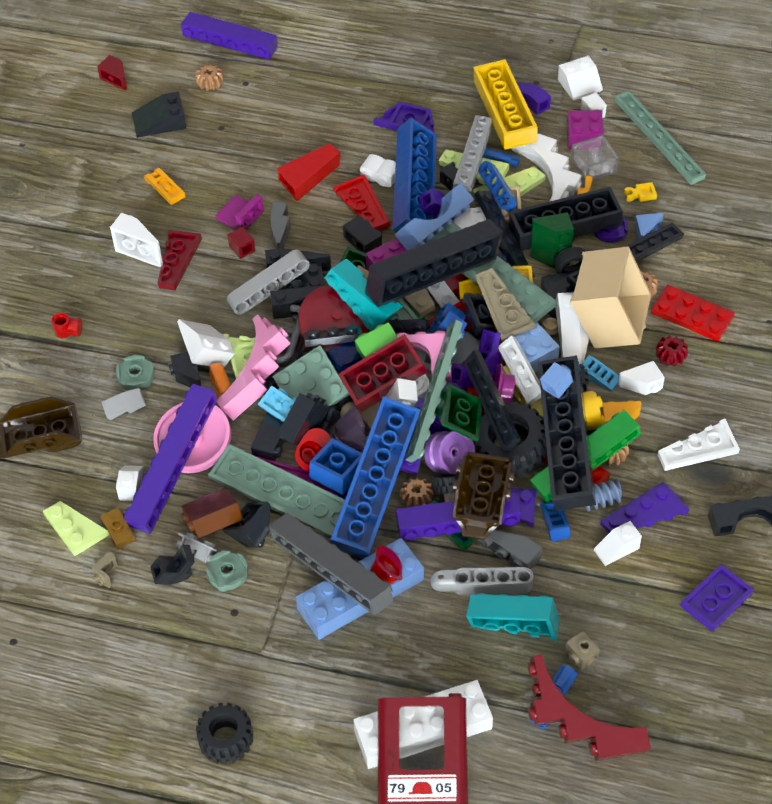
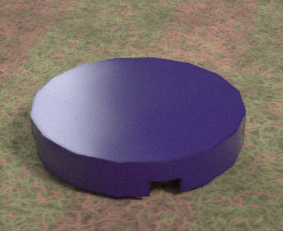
[594,217,628,243]

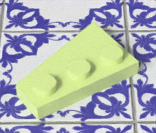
[43,501,109,556]

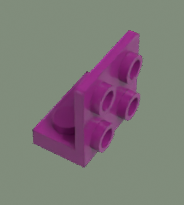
[215,194,264,230]

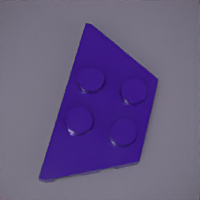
[374,102,435,133]

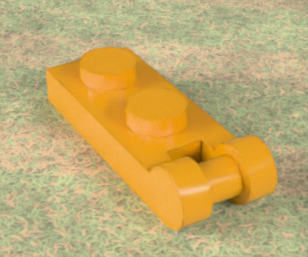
[144,167,185,205]

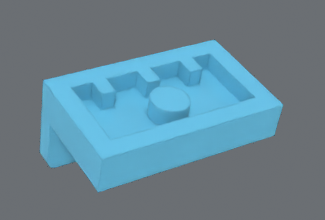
[258,386,296,422]

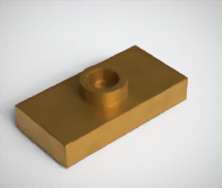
[100,508,135,549]

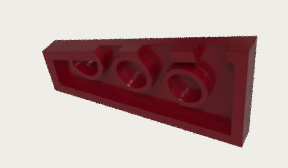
[157,230,202,290]

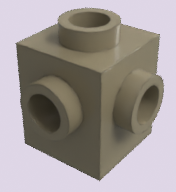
[565,631,600,671]

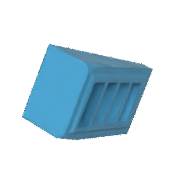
[582,355,619,392]

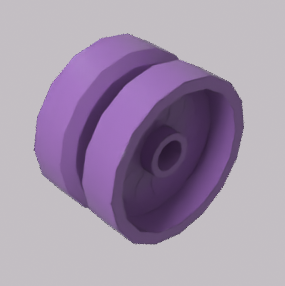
[424,431,475,475]

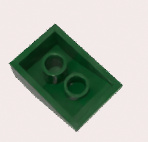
[435,383,482,442]

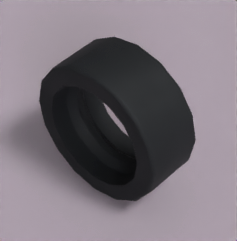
[554,247,586,274]

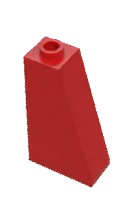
[277,143,341,201]

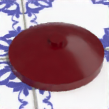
[298,285,371,356]

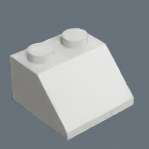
[558,56,603,101]

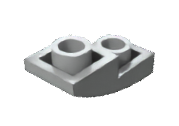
[101,388,146,420]

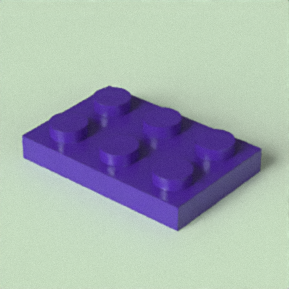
[680,564,754,632]

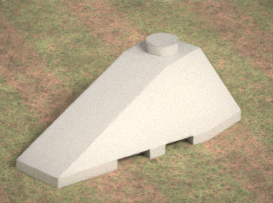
[555,292,589,364]

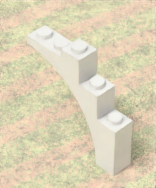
[512,133,583,201]

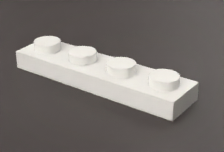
[498,335,542,406]

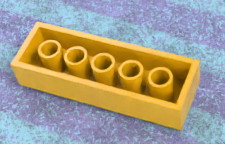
[473,59,538,150]

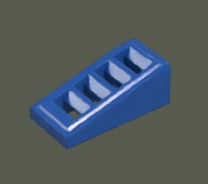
[540,502,570,542]

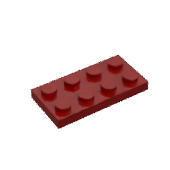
[651,284,735,342]

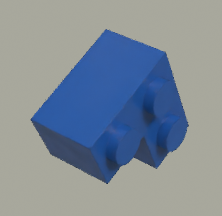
[428,303,467,340]

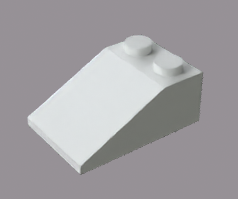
[110,213,163,268]
[177,319,235,367]

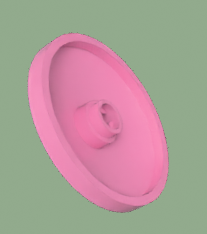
[153,403,231,473]

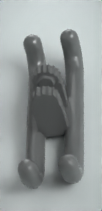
[275,304,304,372]

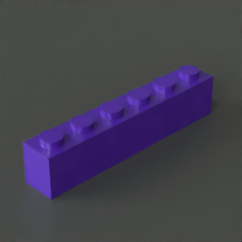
[181,12,278,60]
[396,492,521,540]

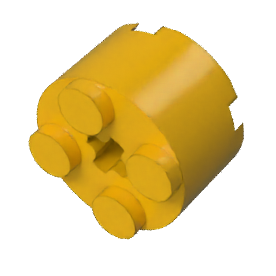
[583,391,605,431]

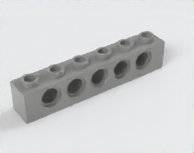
[453,115,492,195]

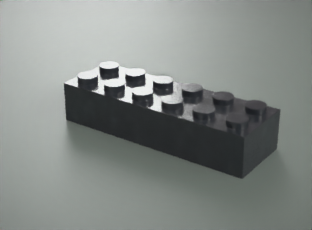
[509,187,623,251]

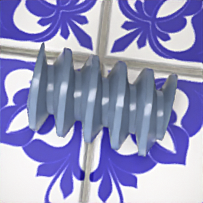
[585,479,622,511]

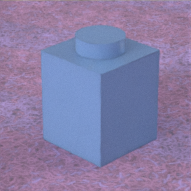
[540,362,573,399]

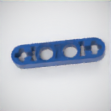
[479,161,517,212]

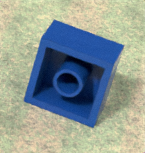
[309,438,362,495]

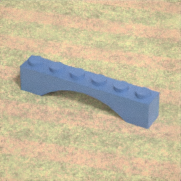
[395,183,474,250]

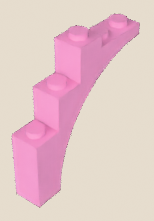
[217,314,291,421]

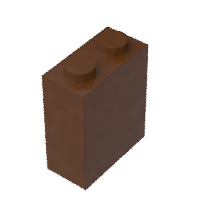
[181,487,243,538]

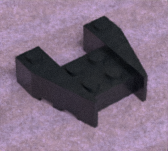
[265,248,331,319]

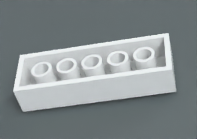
[353,680,493,769]

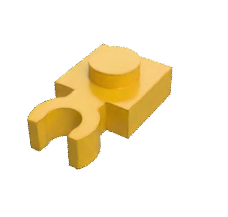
[624,182,657,202]

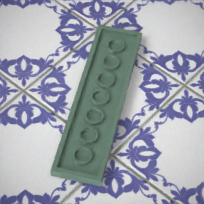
[426,222,557,323]
[208,444,345,538]

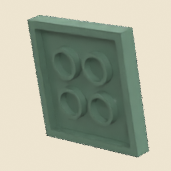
[273,345,350,406]

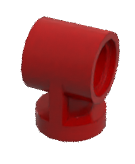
[51,313,83,338]

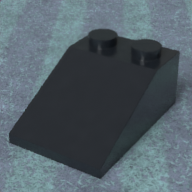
[132,91,186,138]

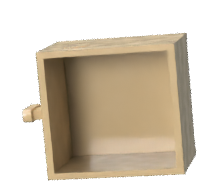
[570,246,651,348]

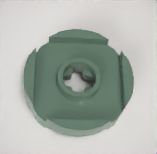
[116,355,154,390]
[206,551,248,592]

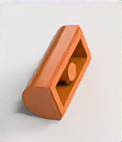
[209,363,231,398]

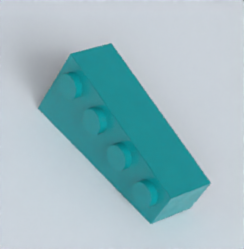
[325,259,402,331]
[467,593,560,641]

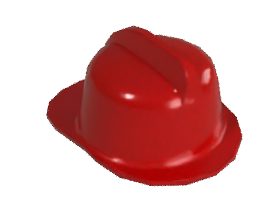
[295,428,331,471]
[370,545,403,585]

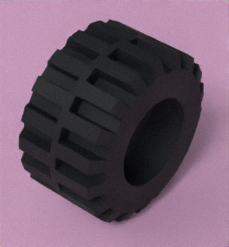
[196,703,253,765]

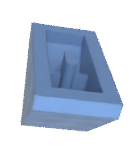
[634,213,664,240]

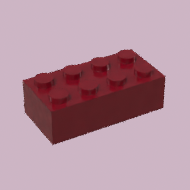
[338,334,428,412]

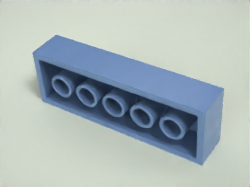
[296,538,424,640]

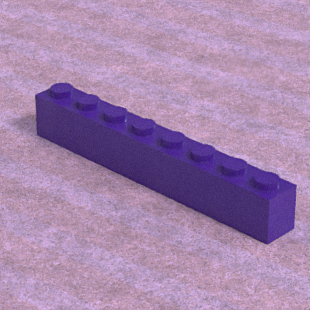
[124,384,218,534]

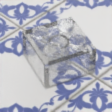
[571,135,619,180]

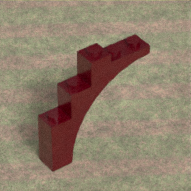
[528,654,651,761]

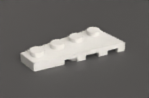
[658,419,740,471]

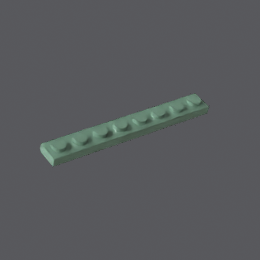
[614,90,706,185]
[405,320,463,463]

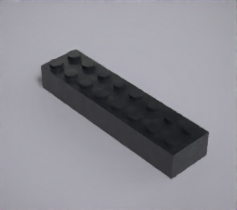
[365,219,503,307]
[538,355,596,511]

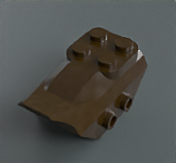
[0,396,82,459]
[452,451,515,540]

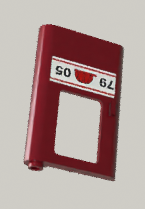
[378,693,468,804]

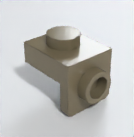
[92,551,118,588]

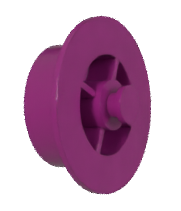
[492,363,515,403]

